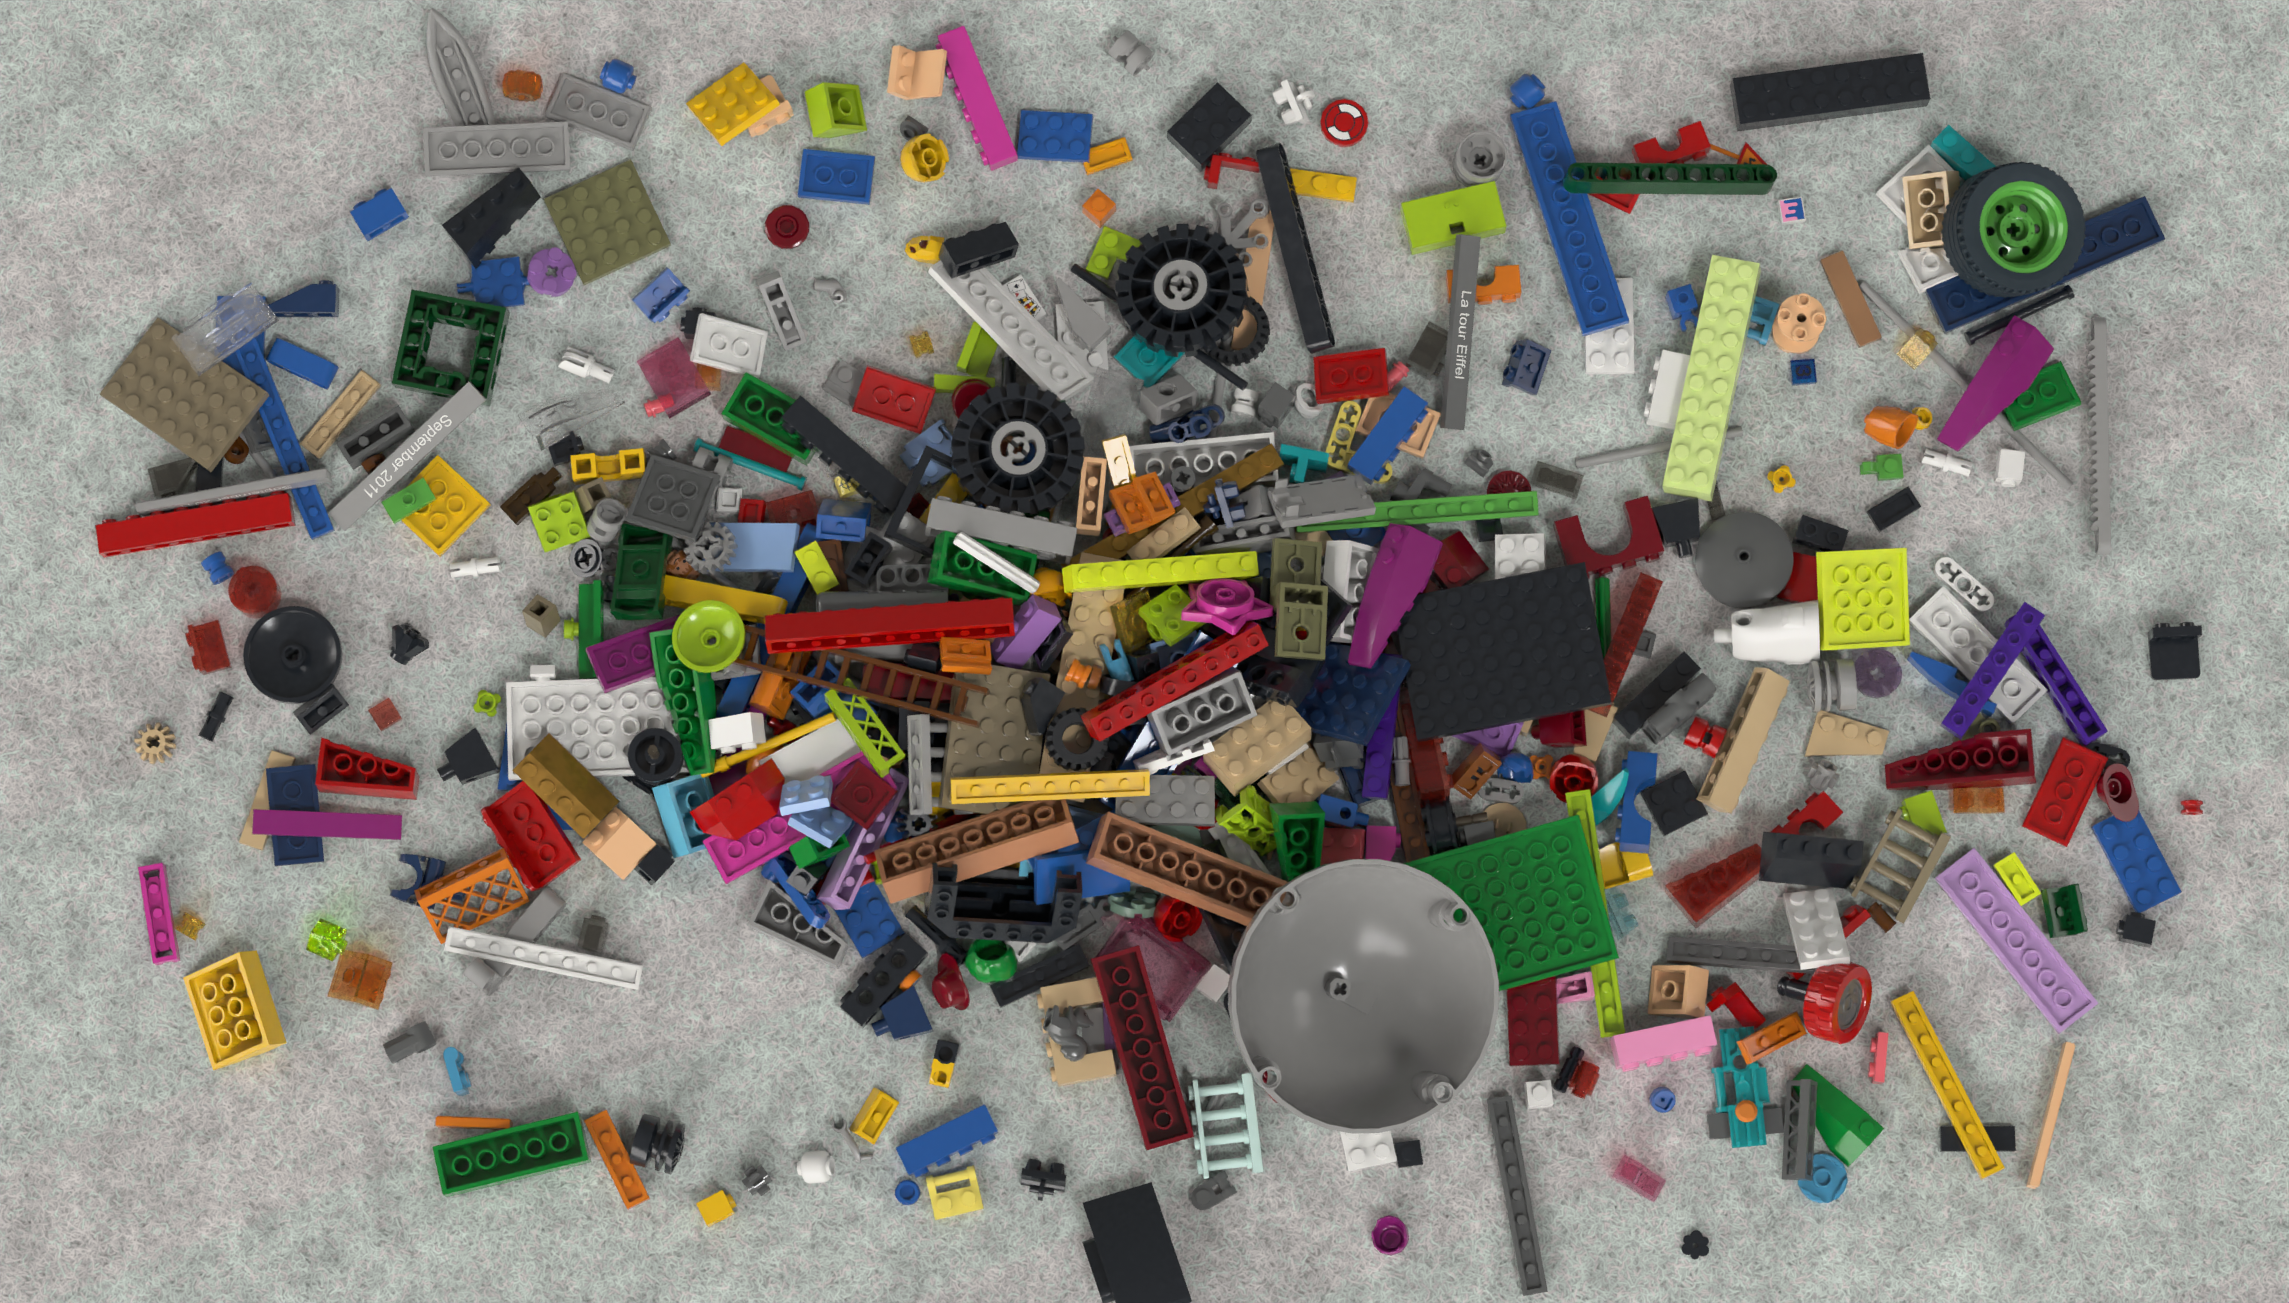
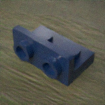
[1502,339,1552,395]

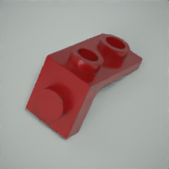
[1204,153,1260,189]
[1706,982,1766,1030]

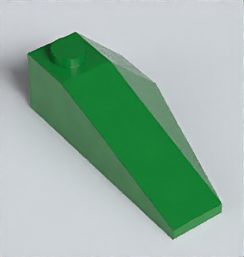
[1793,1064,1884,1167]

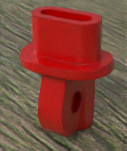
[767,716,804,744]

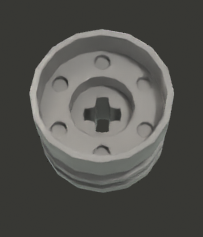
[1452,130,1508,187]
[1806,659,1857,712]

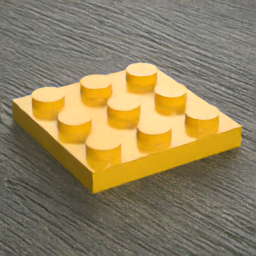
[686,62,780,146]
[401,455,491,557]

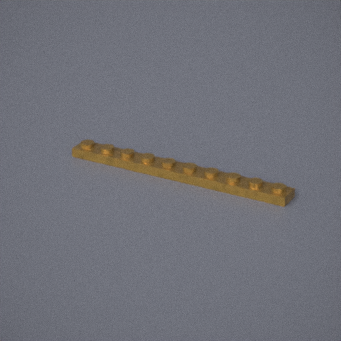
[1061,443,1284,568]

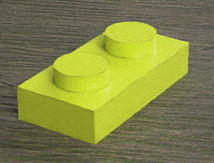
[794,540,839,595]
[1993,852,2041,906]

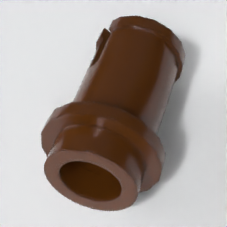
[1867,902,1897,933]

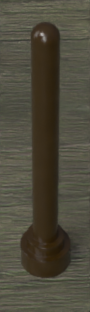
[1125,516,1219,604]

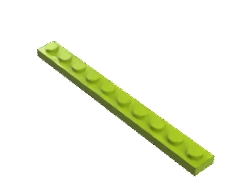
[1565,789,1626,1038]

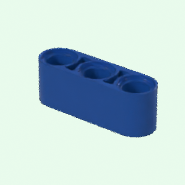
[266,338,339,389]

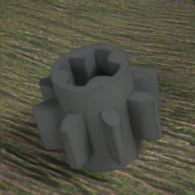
[742,1165,773,1196]

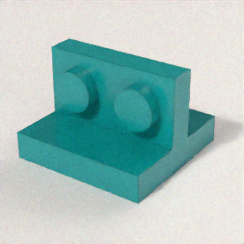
[1279,444,1329,484]

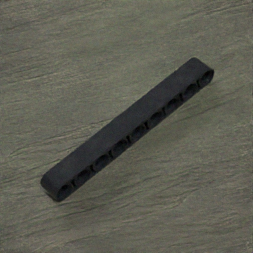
[1256,143,1335,354]

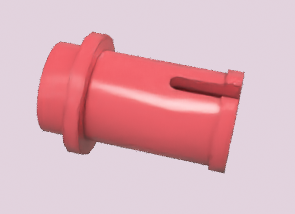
[1388,361,1410,392]
[644,393,676,418]

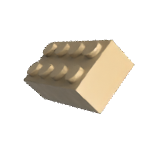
[1203,700,1311,797]

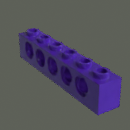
[1940,602,2045,740]
[2004,615,2108,747]

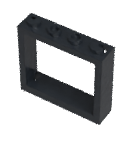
[884,445,953,559]

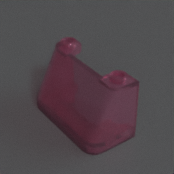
[1091,914,1212,1022]

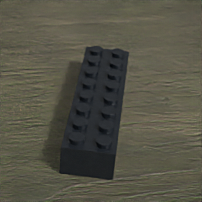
[1730,53,1931,132]

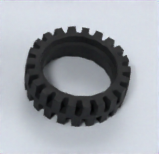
[1203,296,1270,366]

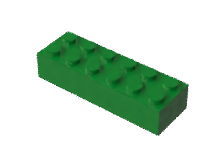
[432,1112,592,1197]

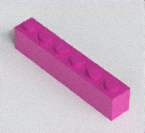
[935,26,1018,171]

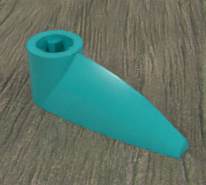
[1592,768,1629,826]

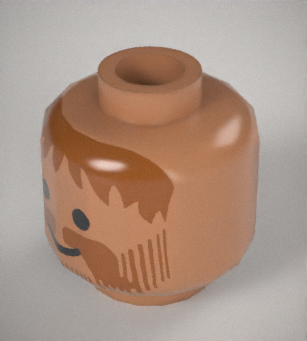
[665,549,700,580]

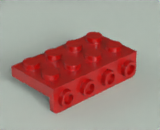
[481,781,581,891]

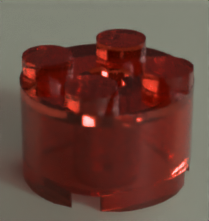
[228,566,282,619]

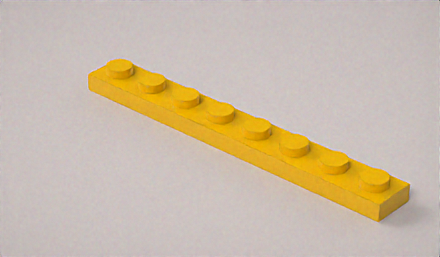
[950,769,1150,804]
[1890,990,2005,1180]

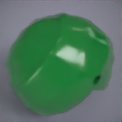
[965,939,1018,983]

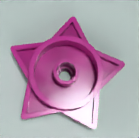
[1181,578,1273,635]

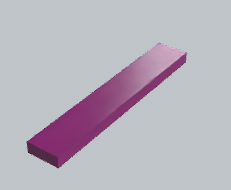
[252,809,402,840]

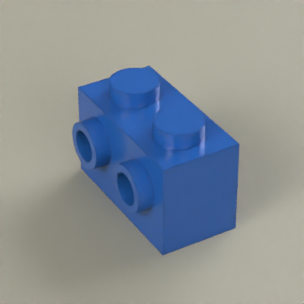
[350,188,409,242]

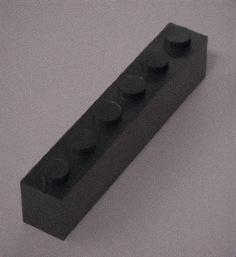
[780,395,907,515]

